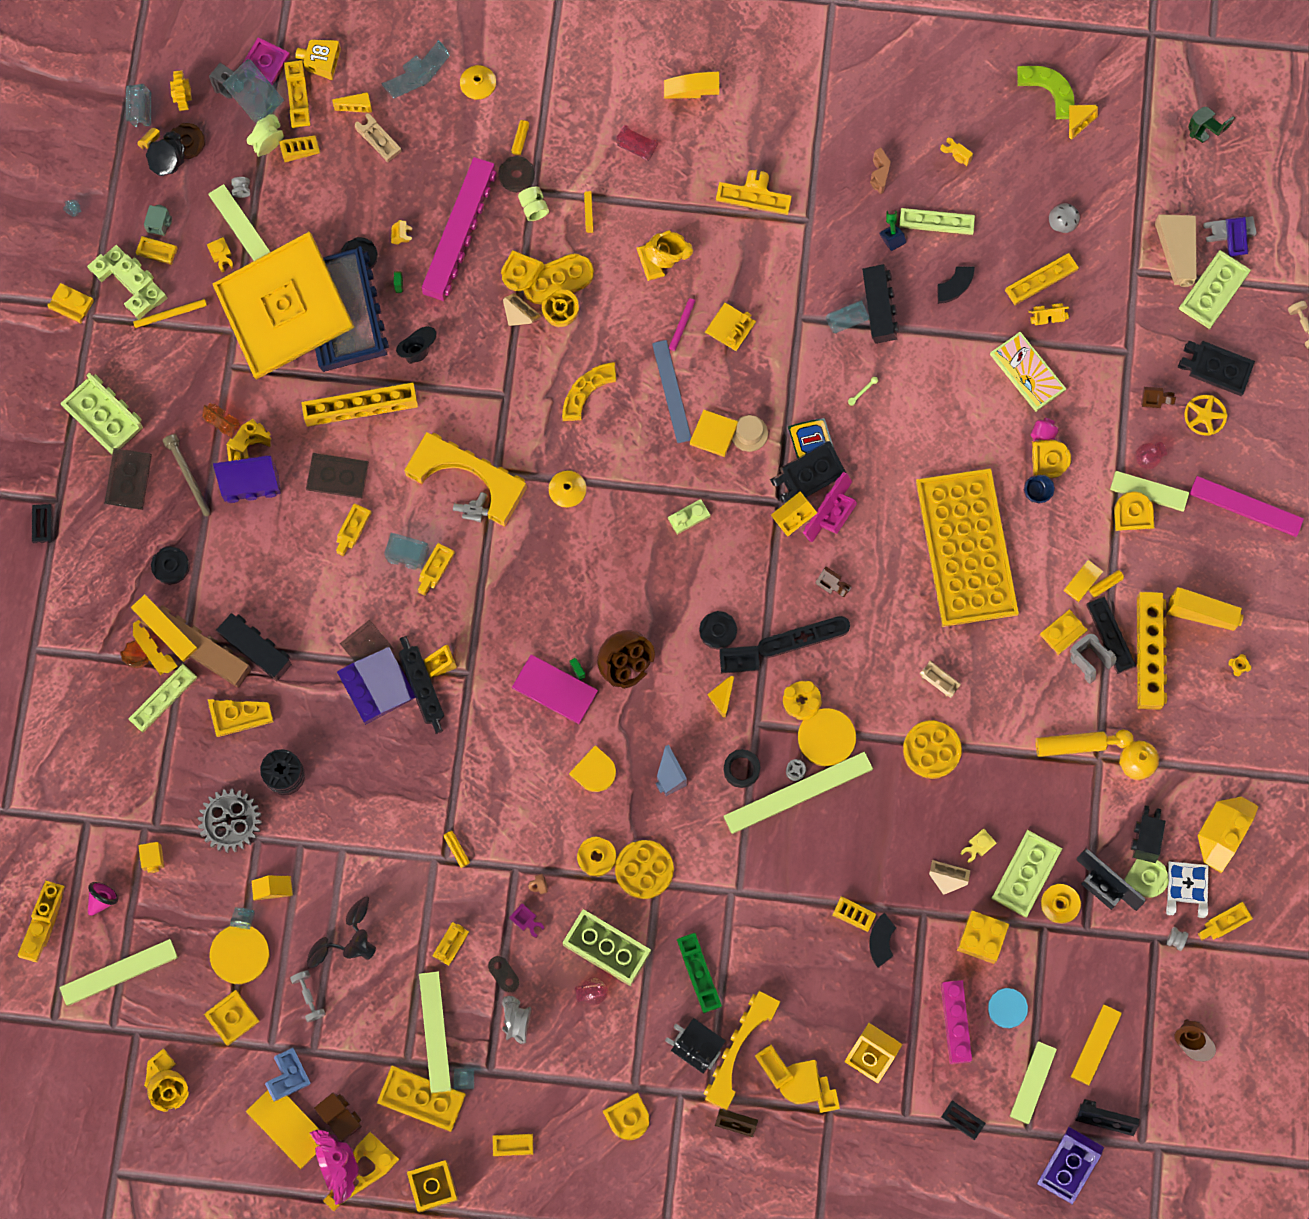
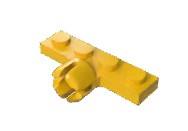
[716,170,792,215]

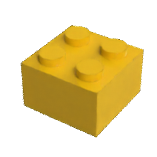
[957,910,1009,964]
[407,1160,459,1212]

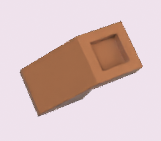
[870,147,891,194]

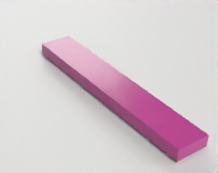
[1189,476,1304,537]

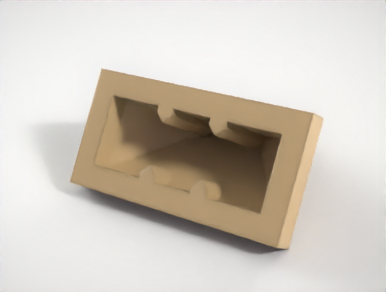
[503,293,542,326]
[929,860,970,895]

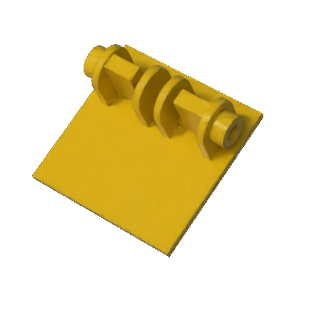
[705,303,756,351]

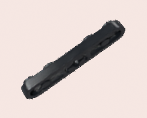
[758,616,850,658]

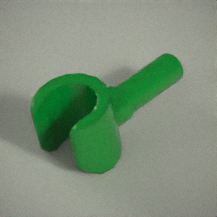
[886,211,897,234]

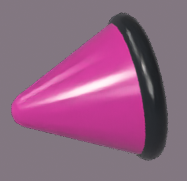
[88,882,118,916]

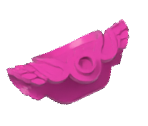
[310,1130,359,1205]

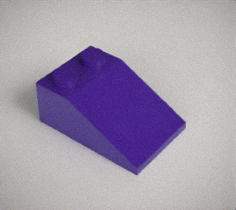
[1037,1127,1104,1205]

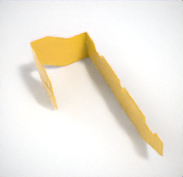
[133,620,178,675]

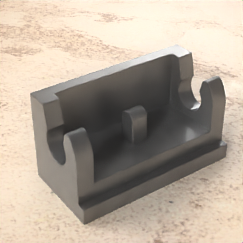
[209,63,242,99]

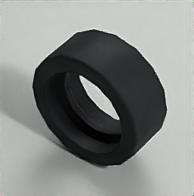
[723,749,761,788]

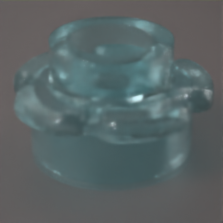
[63,200,81,217]

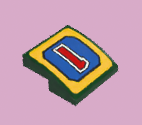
[788,418,834,458]

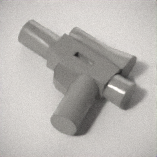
[453,492,489,523]

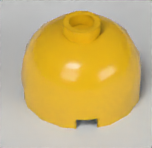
[542,289,579,327]
[1119,740,1159,780]
[147,1070,189,1112]

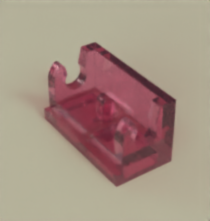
[616,125,658,161]

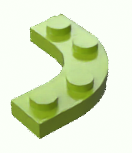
[1017,66,1074,119]

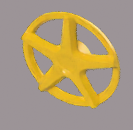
[1184,395,1227,436]

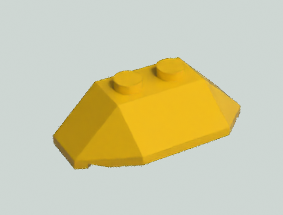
[1197,796,1259,873]

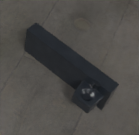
[1075,1099,1140,1136]

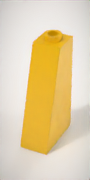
[1166,587,1243,631]

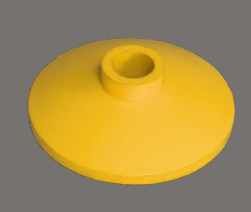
[460,65,496,100]
[549,471,586,508]
[1041,884,1081,924]

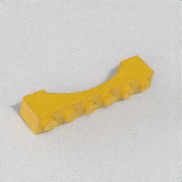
[704,991,780,1110]

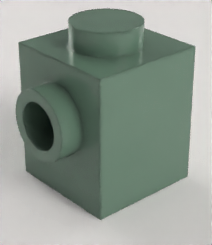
[144,205,172,236]

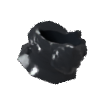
[146,131,185,176]

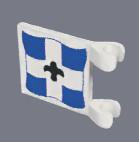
[1166,862,1208,918]

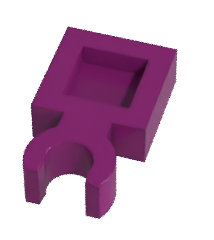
[509,903,545,938]

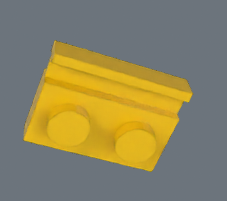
[47,283,94,323]
[1040,609,1088,655]

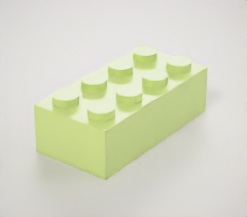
[562,909,651,986]

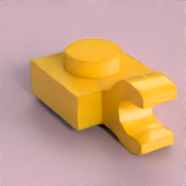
[940,137,973,166]
[818,1076,840,1113]

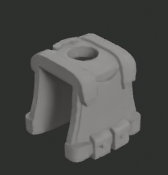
[1070,634,1116,684]

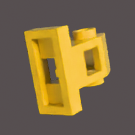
[226,419,271,461]

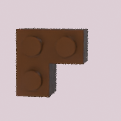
[314,1092,362,1142]

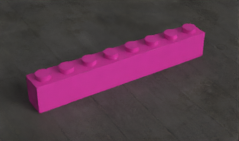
[421,157,497,301]

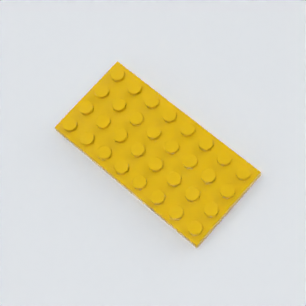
[916,468,1019,627]

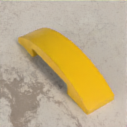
[284,60,310,128]

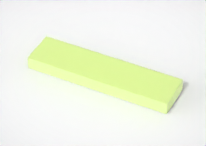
[899,208,975,235]
[1110,471,1189,511]
[129,664,198,733]
[1009,1041,1057,1124]

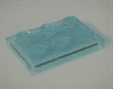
[222,59,284,124]

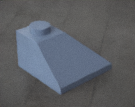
[655,745,687,796]

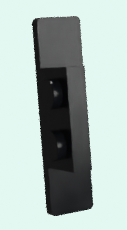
[1076,848,1146,911]

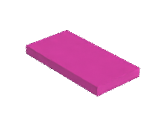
[512,654,598,725]

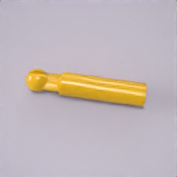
[1035,729,1134,757]

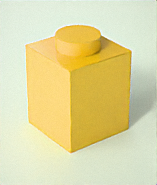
[138,842,164,873]

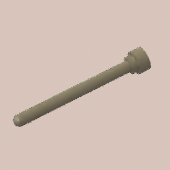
[163,434,211,516]

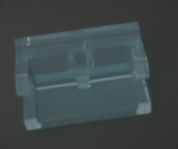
[126,84,151,127]
[825,300,869,334]

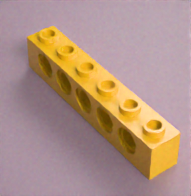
[301,383,418,427]
[1137,592,1167,710]

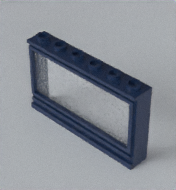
[315,246,389,372]

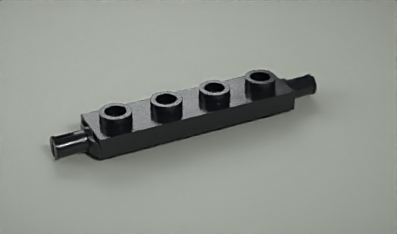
[398,636,444,734]

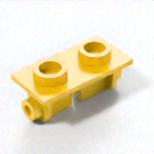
[1028,303,1069,326]
[432,922,469,966]

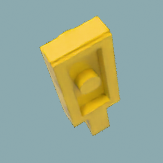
[336,503,372,557]
[418,543,455,596]
[1198,902,1253,941]

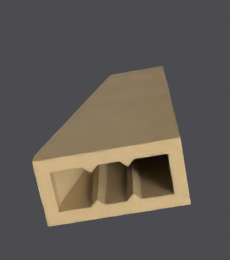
[1155,215,1196,287]

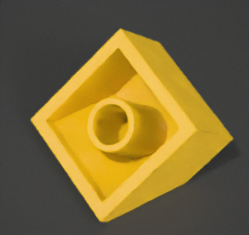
[844,1023,903,1083]

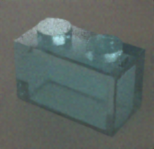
[384,533,429,570]

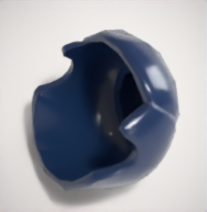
[1023,475,1055,503]

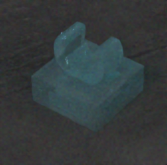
[454,1069,474,1090]

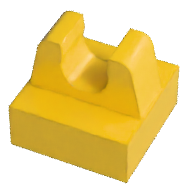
[391,220,412,245]

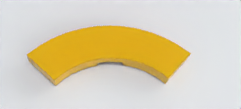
[562,362,616,421]

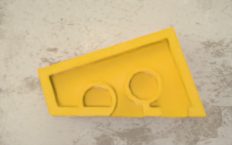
[207,699,274,737]

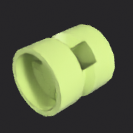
[518,186,549,221]

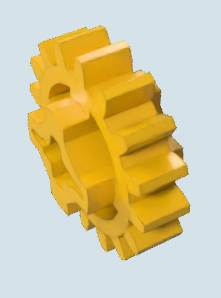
[170,70,192,111]

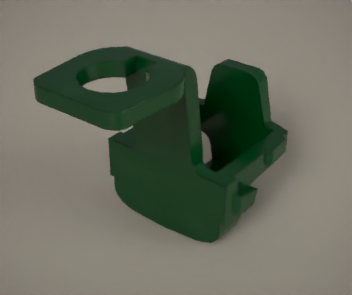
[1188,107,1235,143]

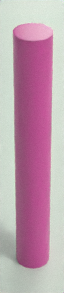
[669,298,695,351]

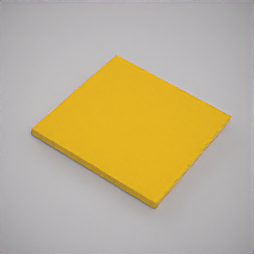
[213,232,355,380]

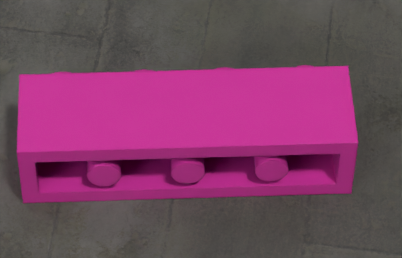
[941,980,972,1064]

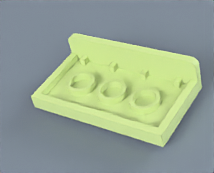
[60,373,143,456]

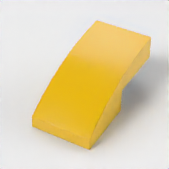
[137,128,160,149]
[1063,560,1103,602]

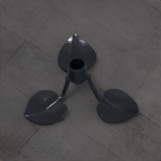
[307,896,376,969]

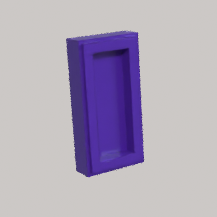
[1226,217,1248,256]

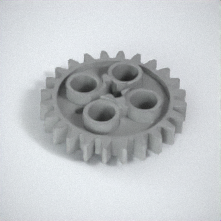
[198,789,262,853]

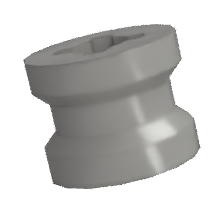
[231,177,250,198]
[786,759,806,781]
[1166,927,1189,951]

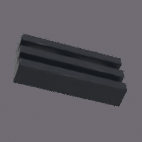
[32,504,53,543]
[940,1100,986,1140]

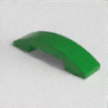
[677,933,722,1014]

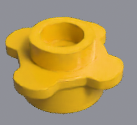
[1228,654,1251,676]

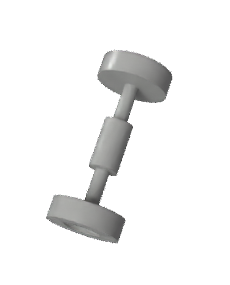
[290,970,326,1022]

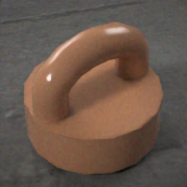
[528,874,548,894]

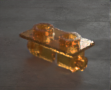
[202,403,241,438]

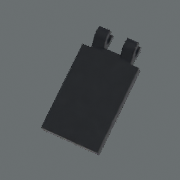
[1178,341,1255,396]
[770,441,846,503]

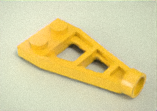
[323,1132,399,1211]

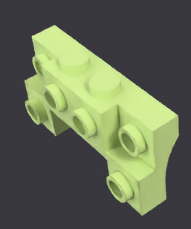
[87,245,168,320]

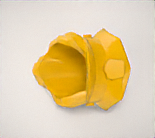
[645,230,693,268]

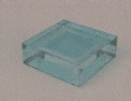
[230,907,255,929]

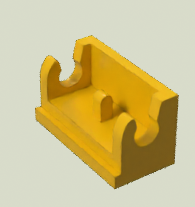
[771,491,817,537]

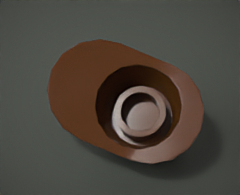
[1174,1019,1216,1062]

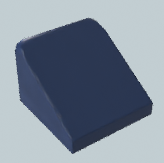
[879,225,906,251]

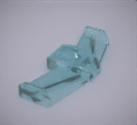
[381,40,450,99]

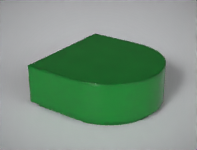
[394,271,403,293]

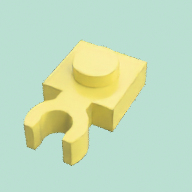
[961,829,997,863]

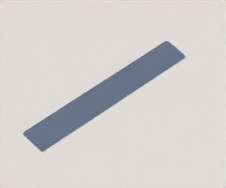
[652,340,691,443]

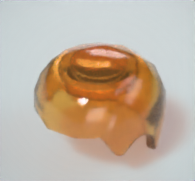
[120,640,149,669]

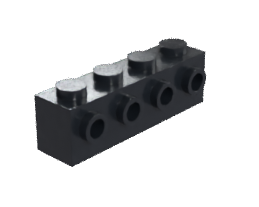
[862,264,899,344]
[216,613,292,682]

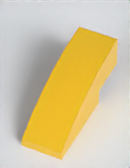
[664,72,719,99]

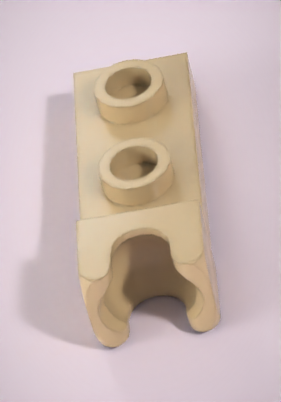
[355,113,402,162]

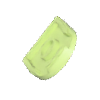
[1124,859,1169,898]

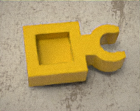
[207,237,234,272]

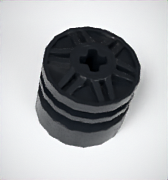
[260,749,305,795]

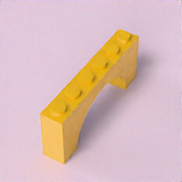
[404,432,527,527]

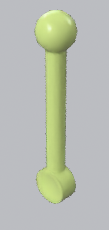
[848,377,878,406]

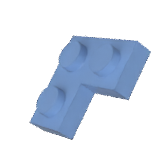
[265,1048,311,1101]

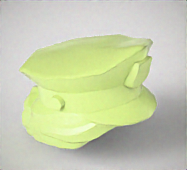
[247,114,284,157]

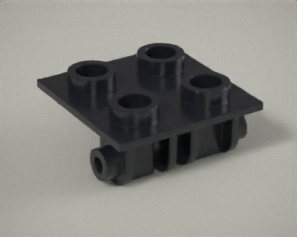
[671,1018,726,1074]

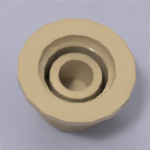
[732,415,768,452]

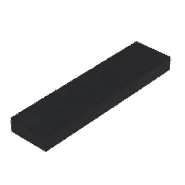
[1086,596,1136,674]

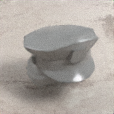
[502,995,531,1044]

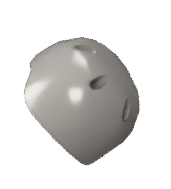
[1049,203,1080,233]

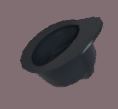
[396,326,437,364]

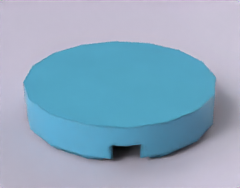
[988,988,1028,1029]

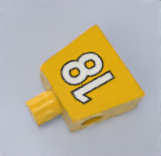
[296,40,341,80]

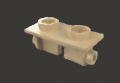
[920,661,961,698]

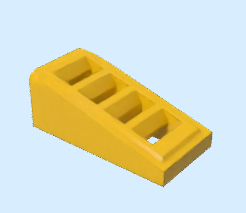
[332,93,372,113]
[279,135,320,162]
[832,896,876,932]

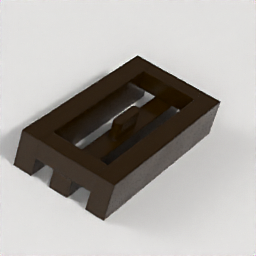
[715,1108,758,1137]

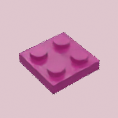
[240,38,290,85]

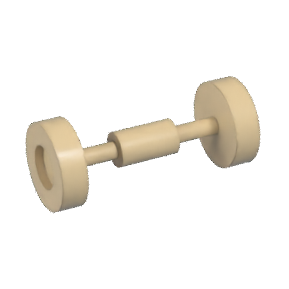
[1288,301,1309,349]

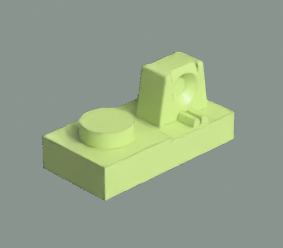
[668,499,710,535]

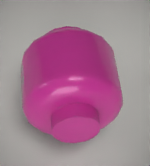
[1030,418,1059,441]

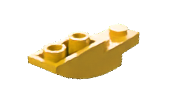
[18,880,65,963]

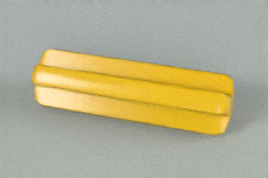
[511,120,529,155]
[1089,570,1124,597]
[444,831,470,868]

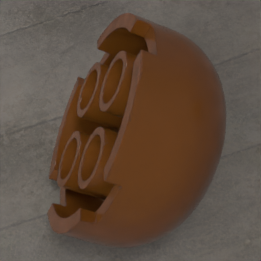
[597,630,655,689]

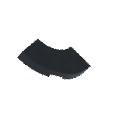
[937,267,975,304]
[869,913,896,968]

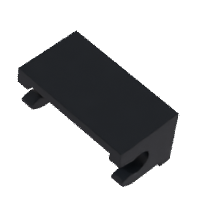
[719,646,760,674]

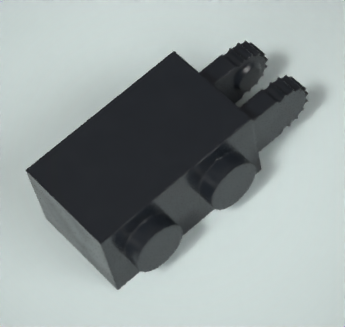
[1130,805,1166,863]

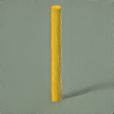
[133,299,207,328]

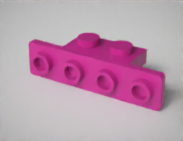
[803,472,857,542]

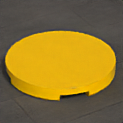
[798,708,856,767]
[903,720,962,779]
[615,840,674,899]
[210,924,270,985]

